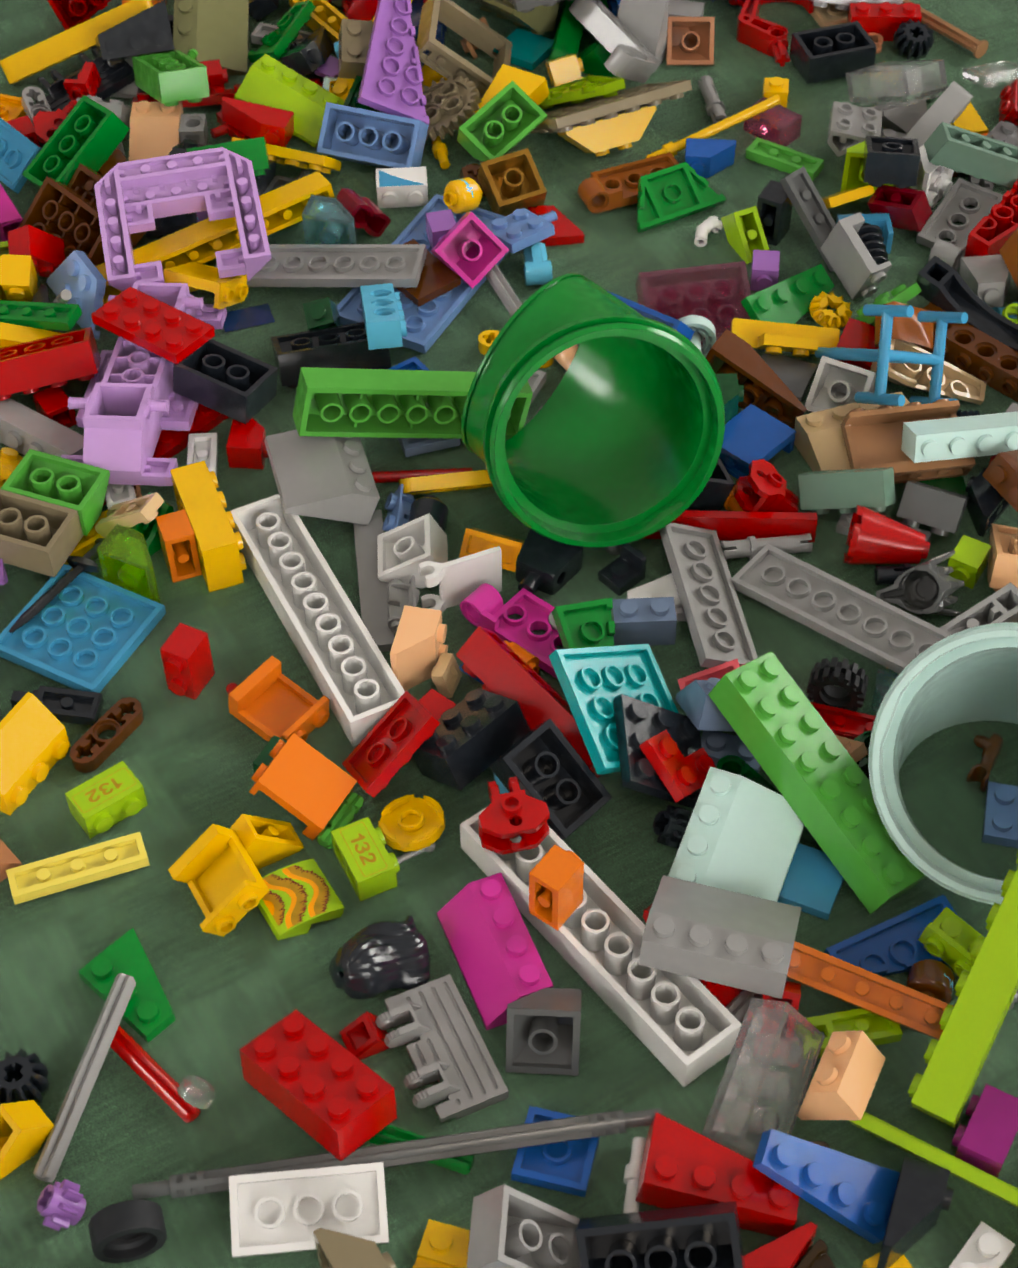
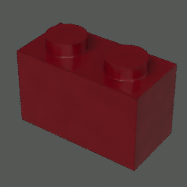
[868,185,932,232]

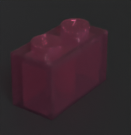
[743,97,802,147]

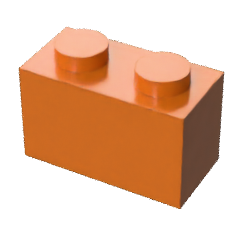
[156,509,202,583]
[529,844,584,931]

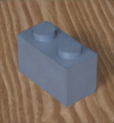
[611,597,677,646]

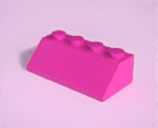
[437,872,553,1031]

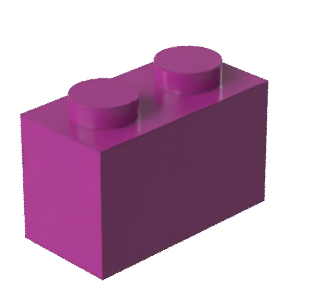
[951,1084,1018,1178]

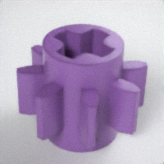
[37,1179,86,1231]

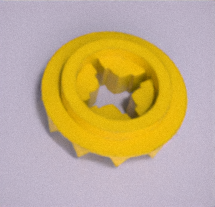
[809,291,853,329]

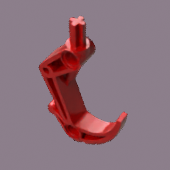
[728,0,814,67]

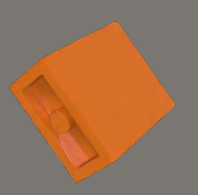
[228,655,330,742]
[249,733,357,841]

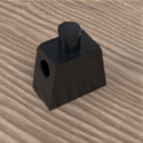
[516,529,583,595]

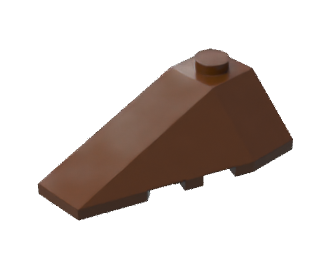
[705,329,807,429]

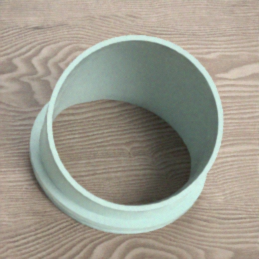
[868,622,1018,905]

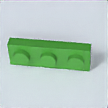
[745,137,824,182]

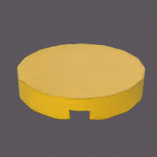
[378,794,445,852]

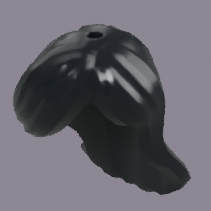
[329,915,430,999]

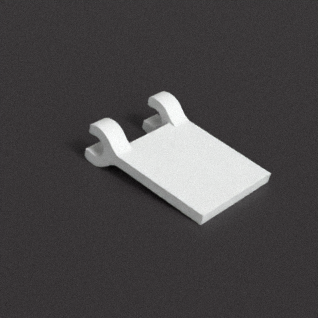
[419,546,502,613]

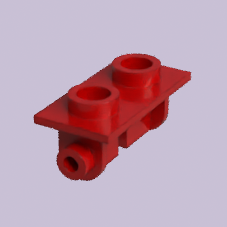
[999,79,1018,126]

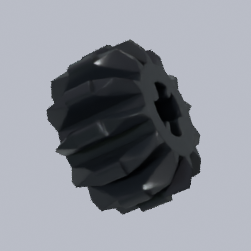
[893,19,934,60]
[0,1048,49,1104]

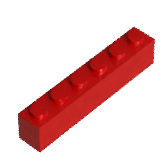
[456,626,602,778]

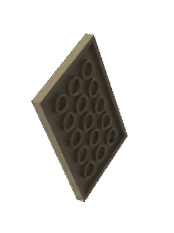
[531,80,692,134]

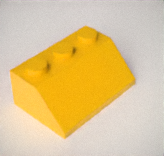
[0,692,71,816]

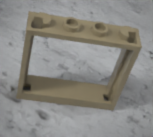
[416,0,512,99]

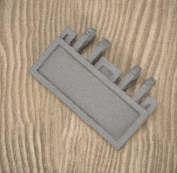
[375,974,509,1123]

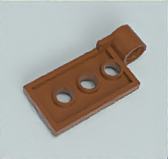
[578,152,679,213]

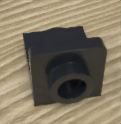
[598,543,646,596]

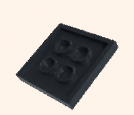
[613,694,702,809]

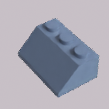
[675,677,734,731]

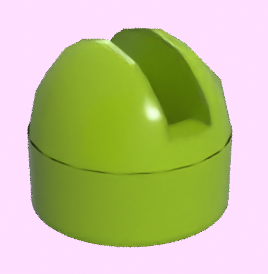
[1001,303,1018,324]

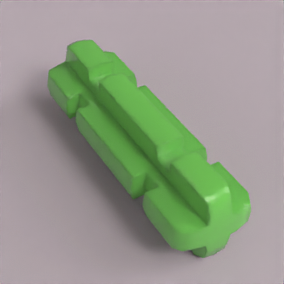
[317,791,364,849]

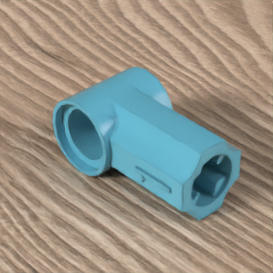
[523,242,553,286]

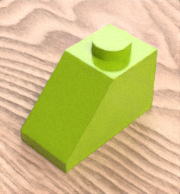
[721,206,769,264]

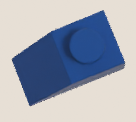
[684,138,736,178]

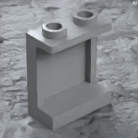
[820,212,892,300]

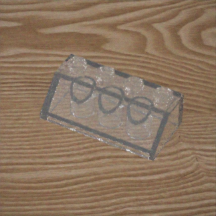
[702,998,825,1161]

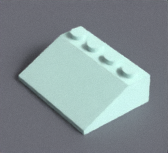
[668,766,805,902]

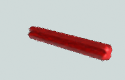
[110,1025,201,1123]

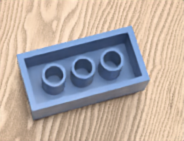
[316,102,429,168]

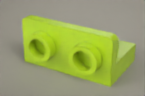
[918,906,985,977]

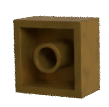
[478,148,547,216]

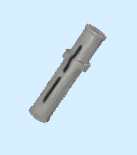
[698,75,727,124]
[720,533,813,560]

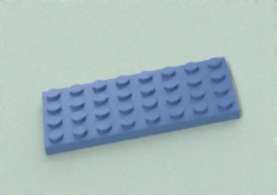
[337,194,509,354]

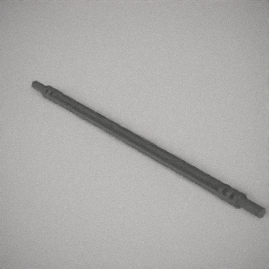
[132,1108,662,1200]

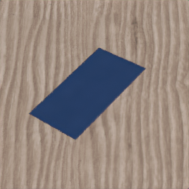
[223,303,275,332]

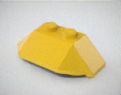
[557,105,656,157]

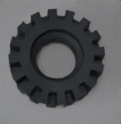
[807,657,869,712]

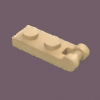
[95,492,164,538]

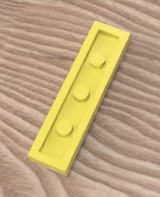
[6,831,150,905]

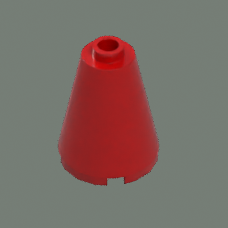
[843,505,930,565]

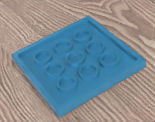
[0,564,166,693]

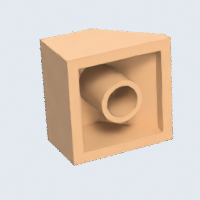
[390,605,448,691]
[797,1030,886,1120]

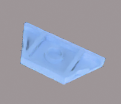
[46,250,106,340]

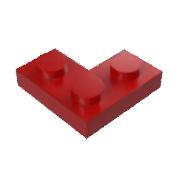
[639,730,716,803]

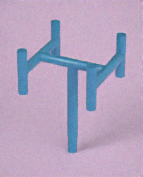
[815,304,968,406]

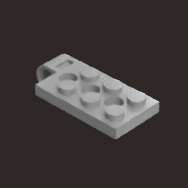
[916,178,1003,270]

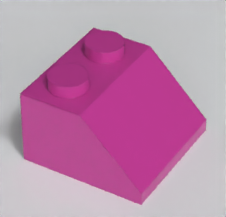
[431,212,509,289]

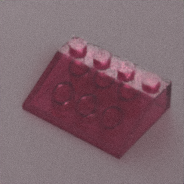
[635,261,751,345]

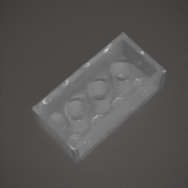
[846,60,948,106]

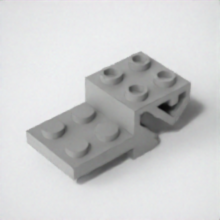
[827,101,907,157]

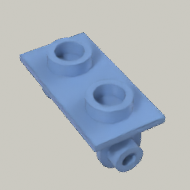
[382,484,415,532]

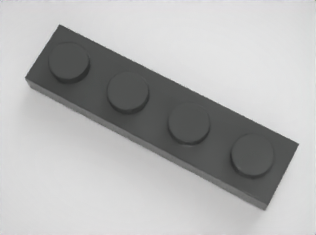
[779,166,836,272]

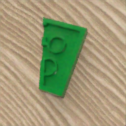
[78,927,176,1043]

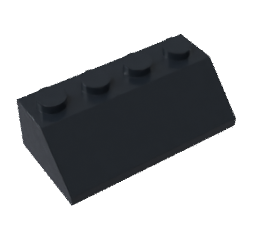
[271,322,391,388]
[576,1201,744,1268]

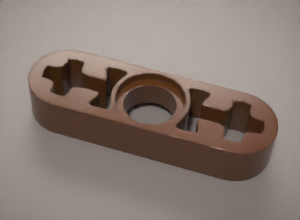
[70,697,144,773]

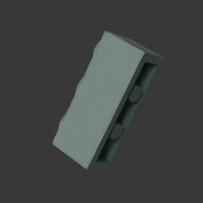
[798,467,896,515]

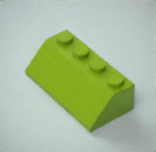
[234,54,345,148]

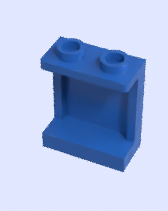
[719,404,796,479]

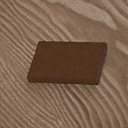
[395,239,461,307]

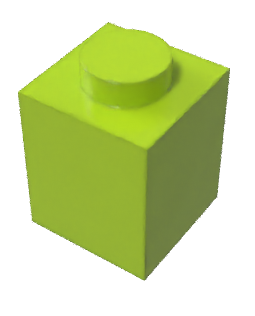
[947,534,992,589]

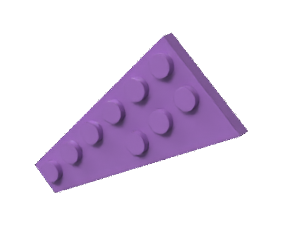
[357,0,430,125]

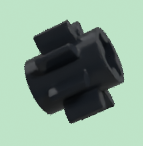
[653,805,691,849]

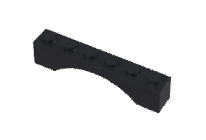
[916,256,1018,351]

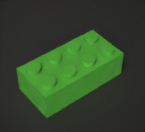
[132,50,210,106]

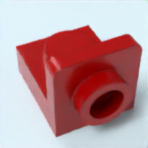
[63,62,101,100]

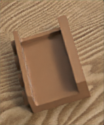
[841,399,976,484]

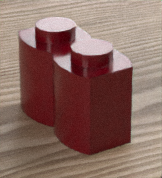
[331,188,391,237]

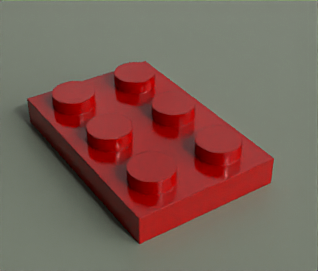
[342,690,440,798]

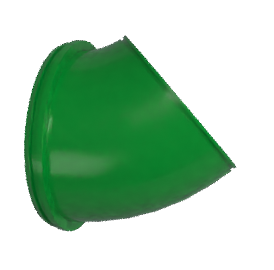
[461,273,725,547]

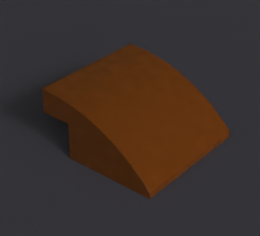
[18,163,147,266]

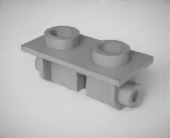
[387,575,420,633]

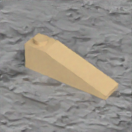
[870,339,987,405]

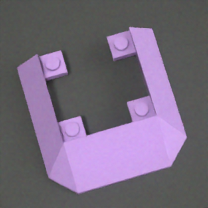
[94,147,272,291]

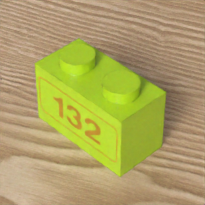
[65,761,148,839]
[331,817,400,902]

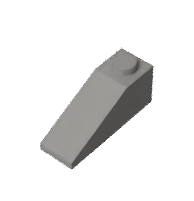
[940,582,1018,634]

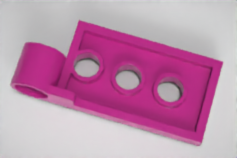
[460,583,562,679]

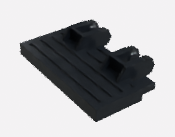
[35,45,135,112]

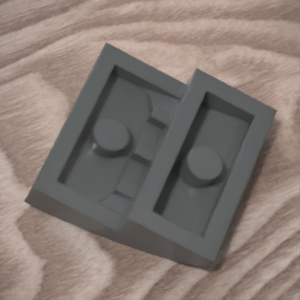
[761,353,819,402]

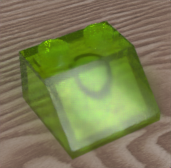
[97,524,161,604]

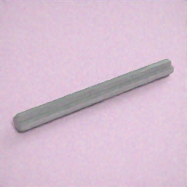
[33,973,136,1183]

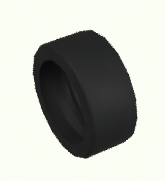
[88,1199,167,1263]

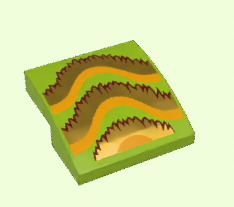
[257,858,345,940]

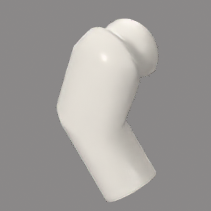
[694,216,723,247]

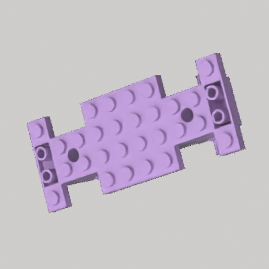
[61,282,227,487]

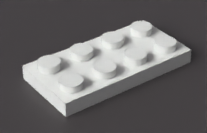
[229,1162,389,1258]

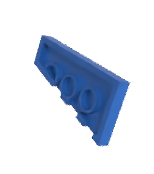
[824,894,957,976]
[752,1129,900,1244]

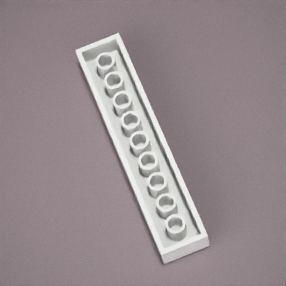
[231,494,405,746]
[460,806,742,1087]

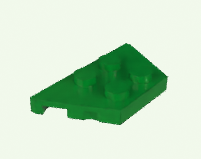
[637,162,727,233]

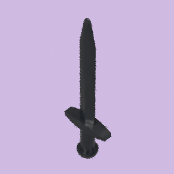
[9,538,111,633]

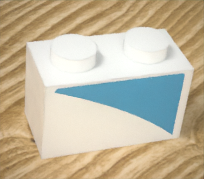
[376,167,428,208]

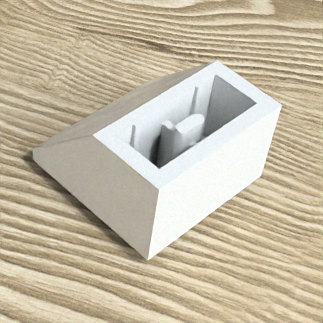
[910,144,954,208]

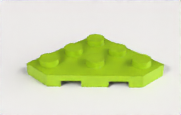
[539,75,626,110]

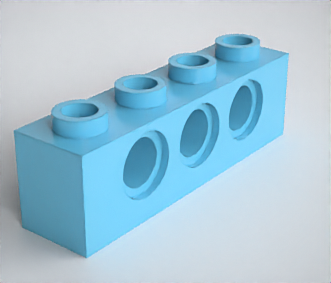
[360,283,407,350]

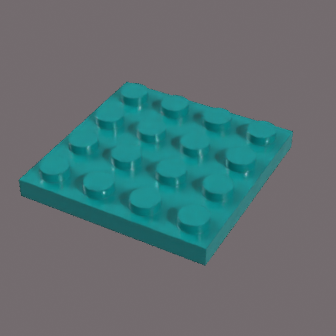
[549,643,678,775]

